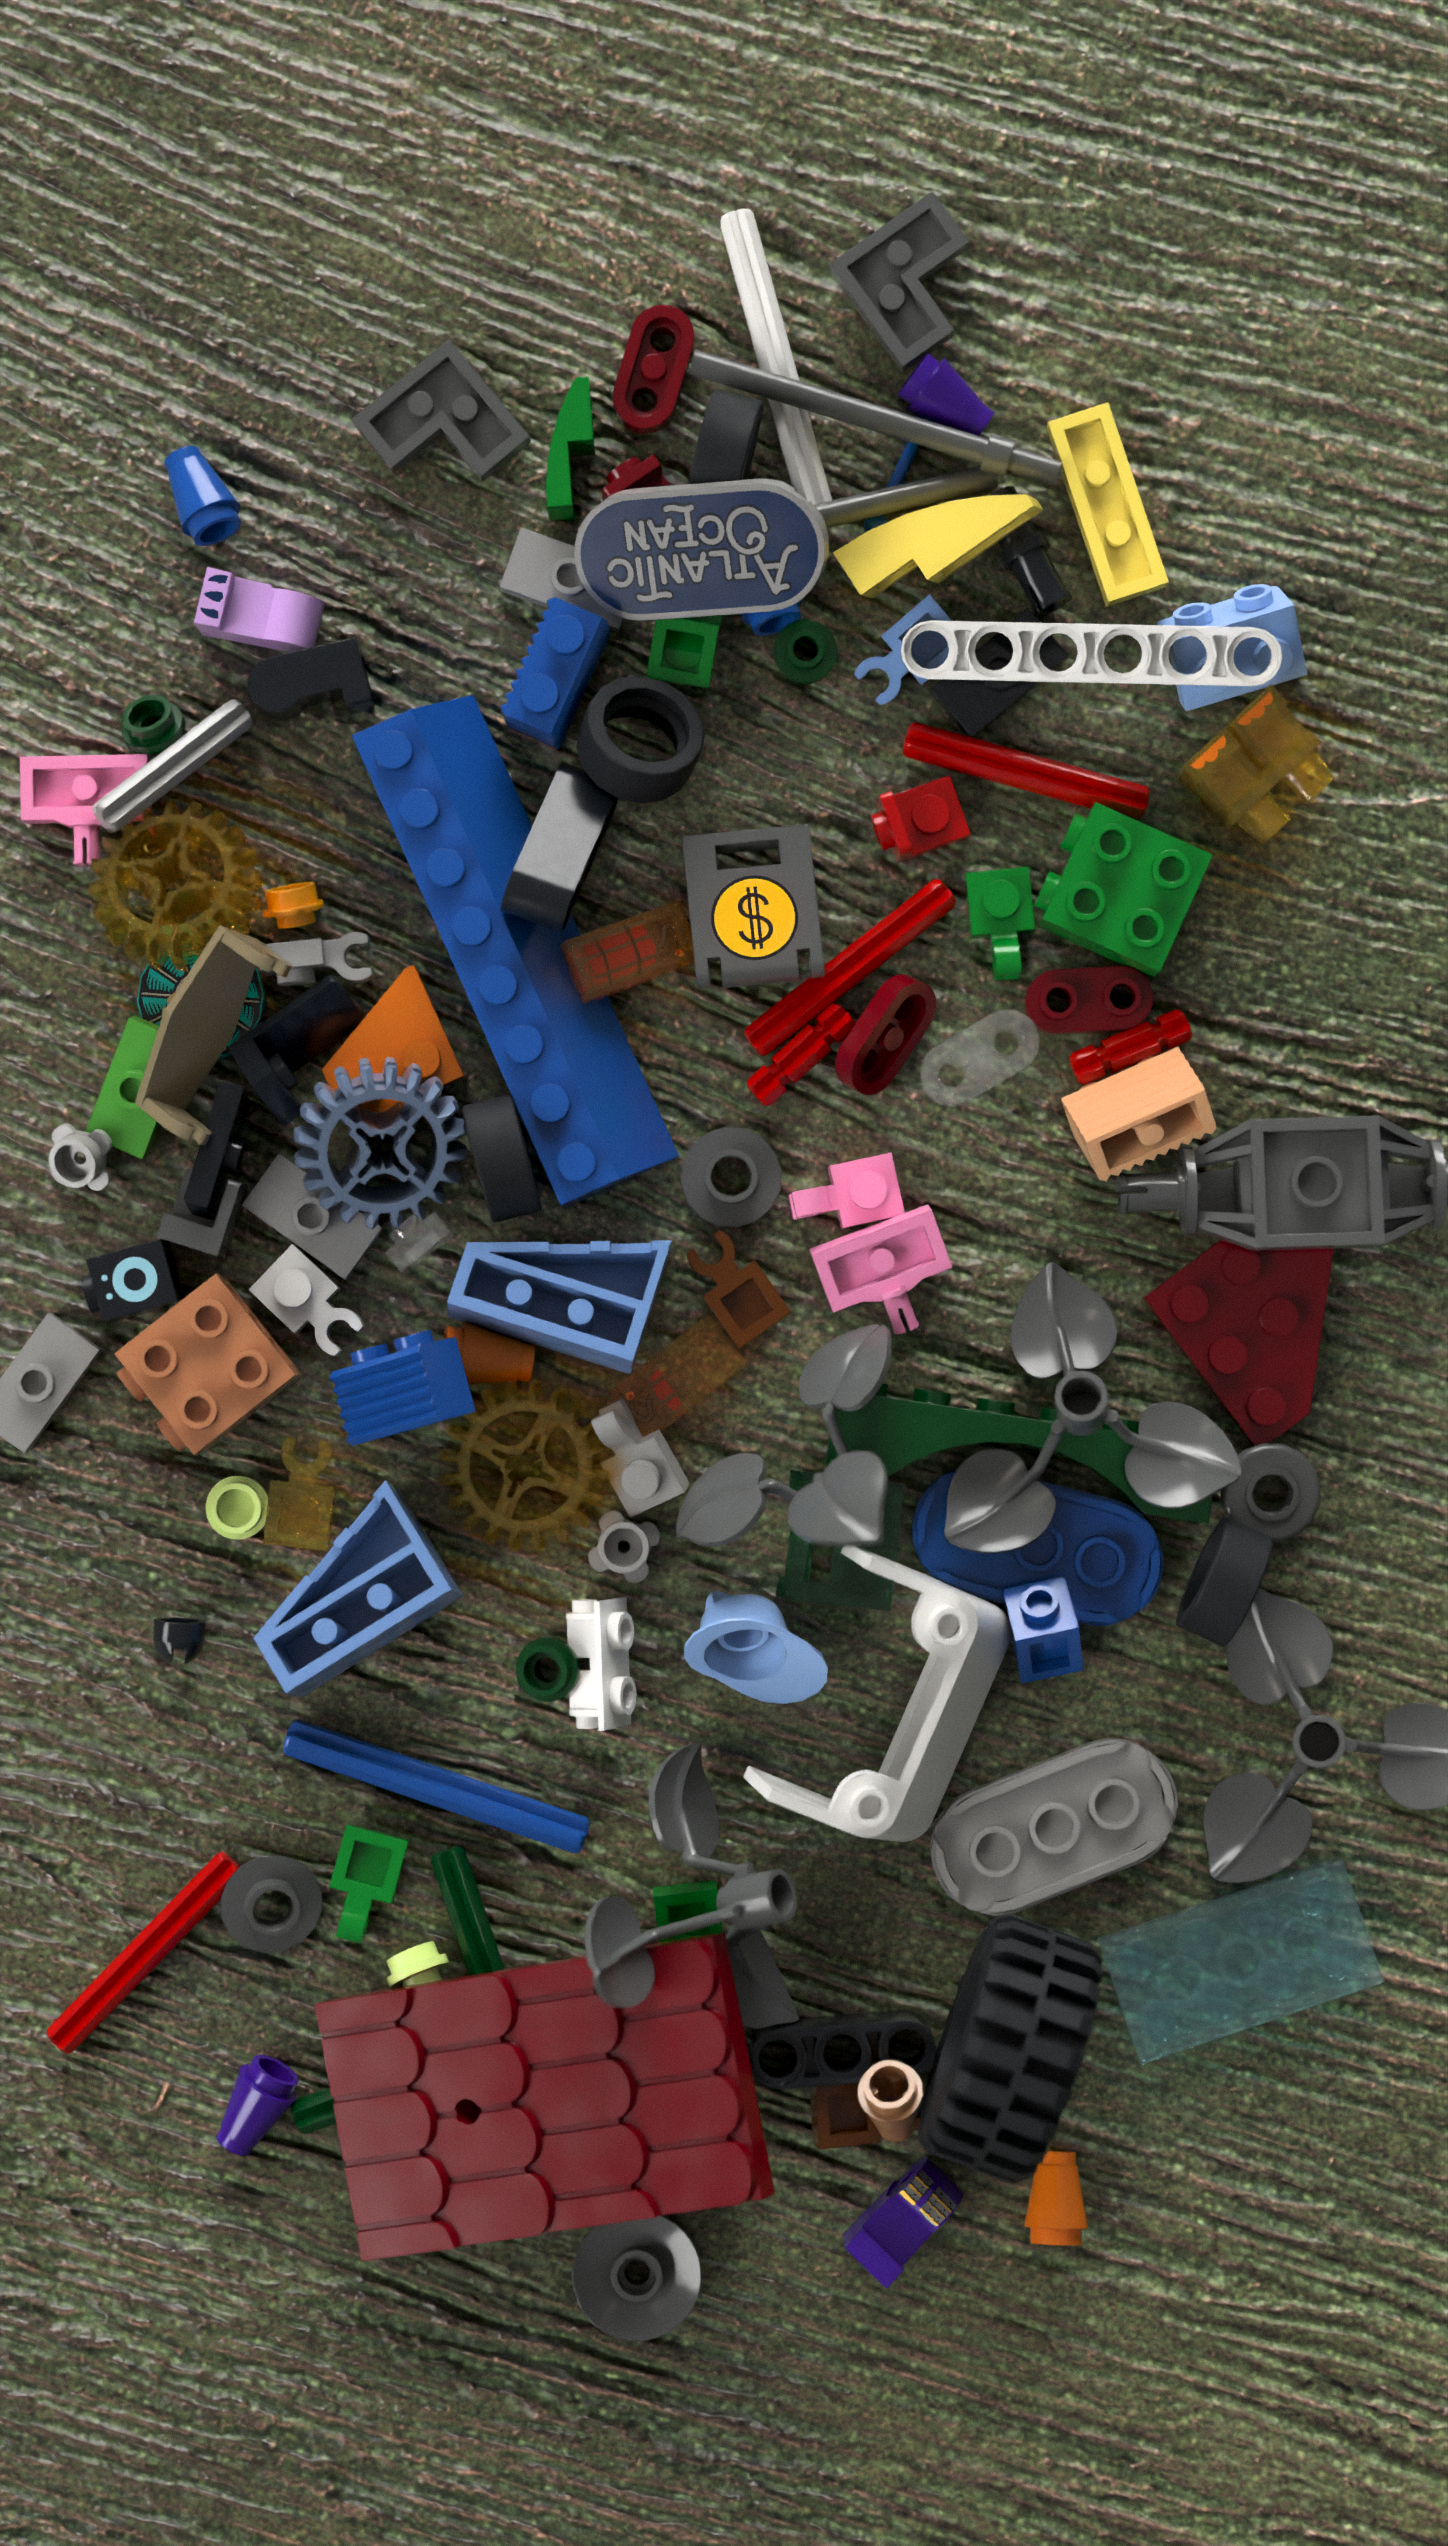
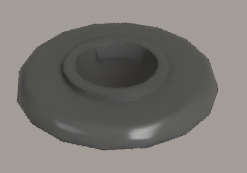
[681,1127,782,1228]
[1221,1443,1321,1543]
[221,1855,322,1953]

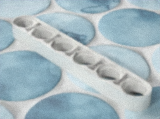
[901,620,1282,686]

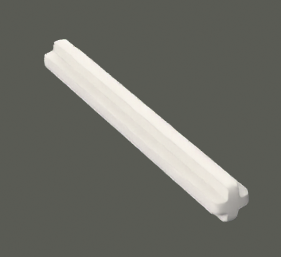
[721,209,832,505]

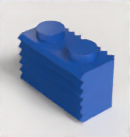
[500,597,610,749]
[330,1330,476,1446]

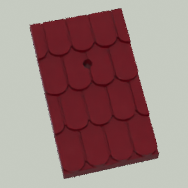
[314,1932,775,2261]

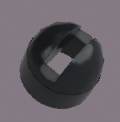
[153,1617,206,1664]

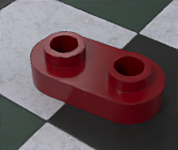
[613,304,695,434]
[1024,966,1153,1035]
[835,974,936,1095]

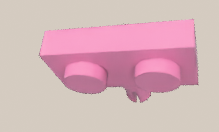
[20,754,152,866]
[809,1204,953,1334]

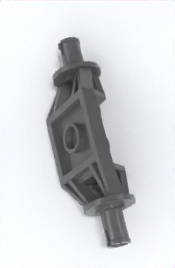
[1117,1116,1448,1251]

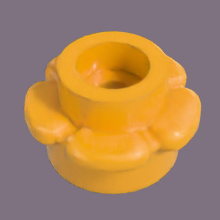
[262,882,324,929]

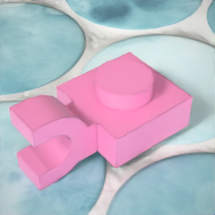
[788,1153,905,1229]

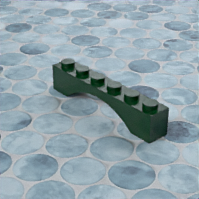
[824,1383,1213,1524]

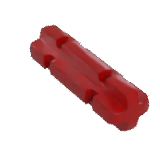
[747,1003,855,1106]
[1069,1009,1192,1085]

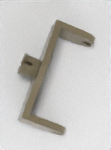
[135,925,292,1145]

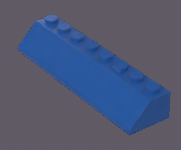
[352,695,679,1208]

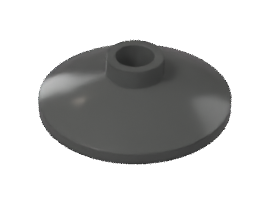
[572,2215,701,2341]

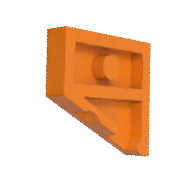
[322,964,466,1113]

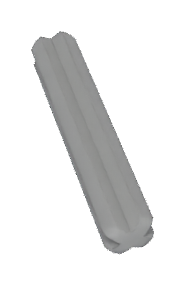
[92,699,253,833]

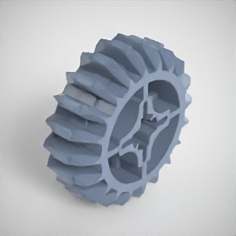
[293,1057,468,1230]

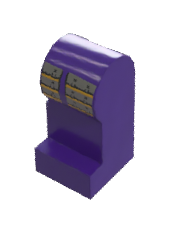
[842,2156,964,2289]

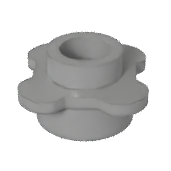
[48,1123,112,1191]
[588,1511,660,1583]

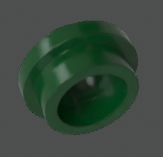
[774,620,837,684]
[122,695,185,754]
[516,1637,580,1702]

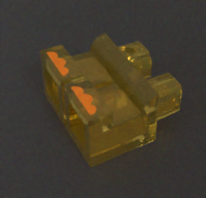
[1175,684,1334,845]

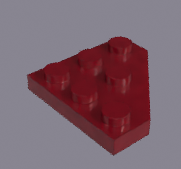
[1142,1240,1334,1447]

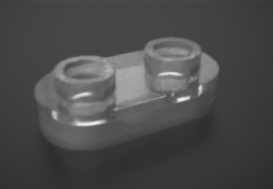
[919,1009,1039,1107]

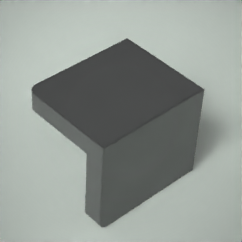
[156,1168,249,1258]

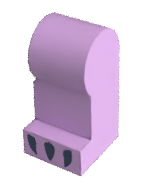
[194,567,325,652]

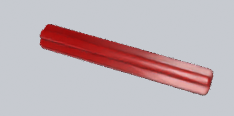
[903,722,1150,820]
[744,879,956,1056]
[46,1852,240,2054]

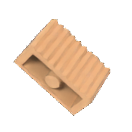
[1061,1046,1217,1182]

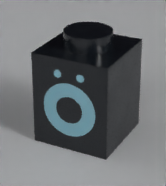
[81,1239,185,1323]

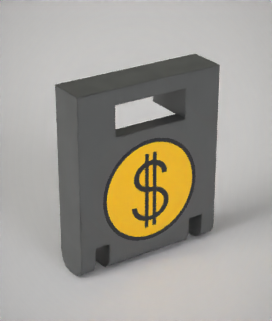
[682,824,825,989]

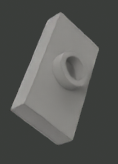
[500,527,625,633]
[242,1154,384,1280]
[0,1313,103,1453]

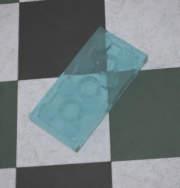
[1097,1856,1384,2065]

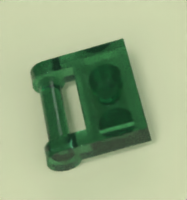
[776,1470,905,1611]

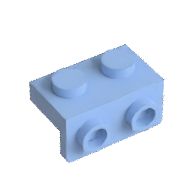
[1157,584,1307,711]

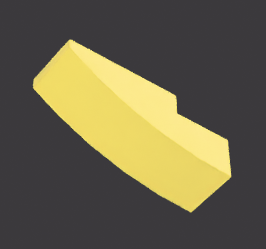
[833,494,1043,598]

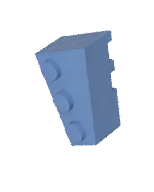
[447,1240,672,1375]
[253,1480,463,1698]

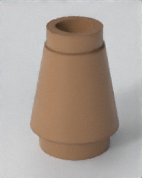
[858,2060,923,2142]

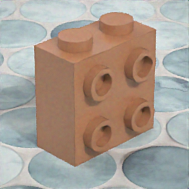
[114,1273,302,1455]

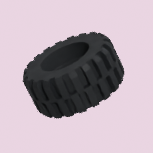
[918,1914,1103,2183]

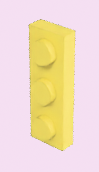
[1046,402,1169,607]

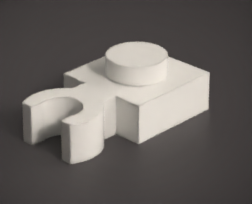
[248,1244,365,1356]

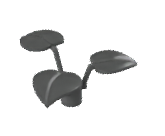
[944,1262,1242,1554]
[676,1324,892,1547]
[1203,1588,1448,1883]
[585,1743,800,2030]

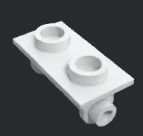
[566,1597,636,1731]

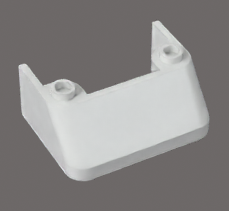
[743,1546,1011,1842]

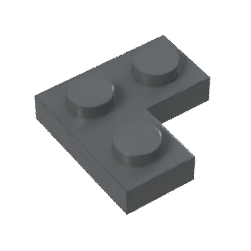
[829,191,969,373]
[351,339,531,482]

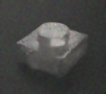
[385,1212,455,1274]

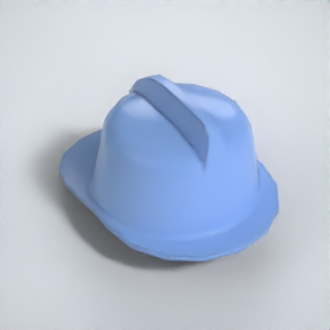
[684,1590,828,1704]

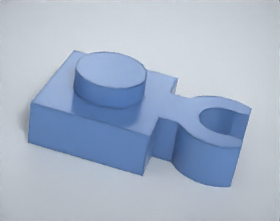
[854,594,952,705]

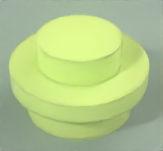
[206,1476,270,1540]
[386,1941,450,1989]

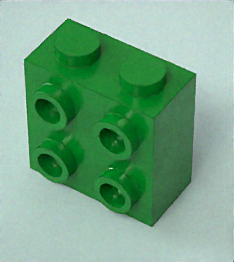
[1034,802,1213,978]

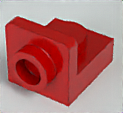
[870,775,971,863]

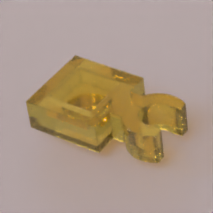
[263,1436,337,1551]

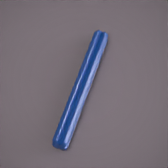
[283,1719,590,1853]

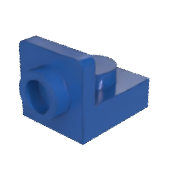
[1003,1577,1084,1684]

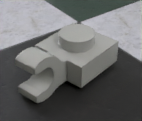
[259,932,374,986]
[591,1398,690,1518]

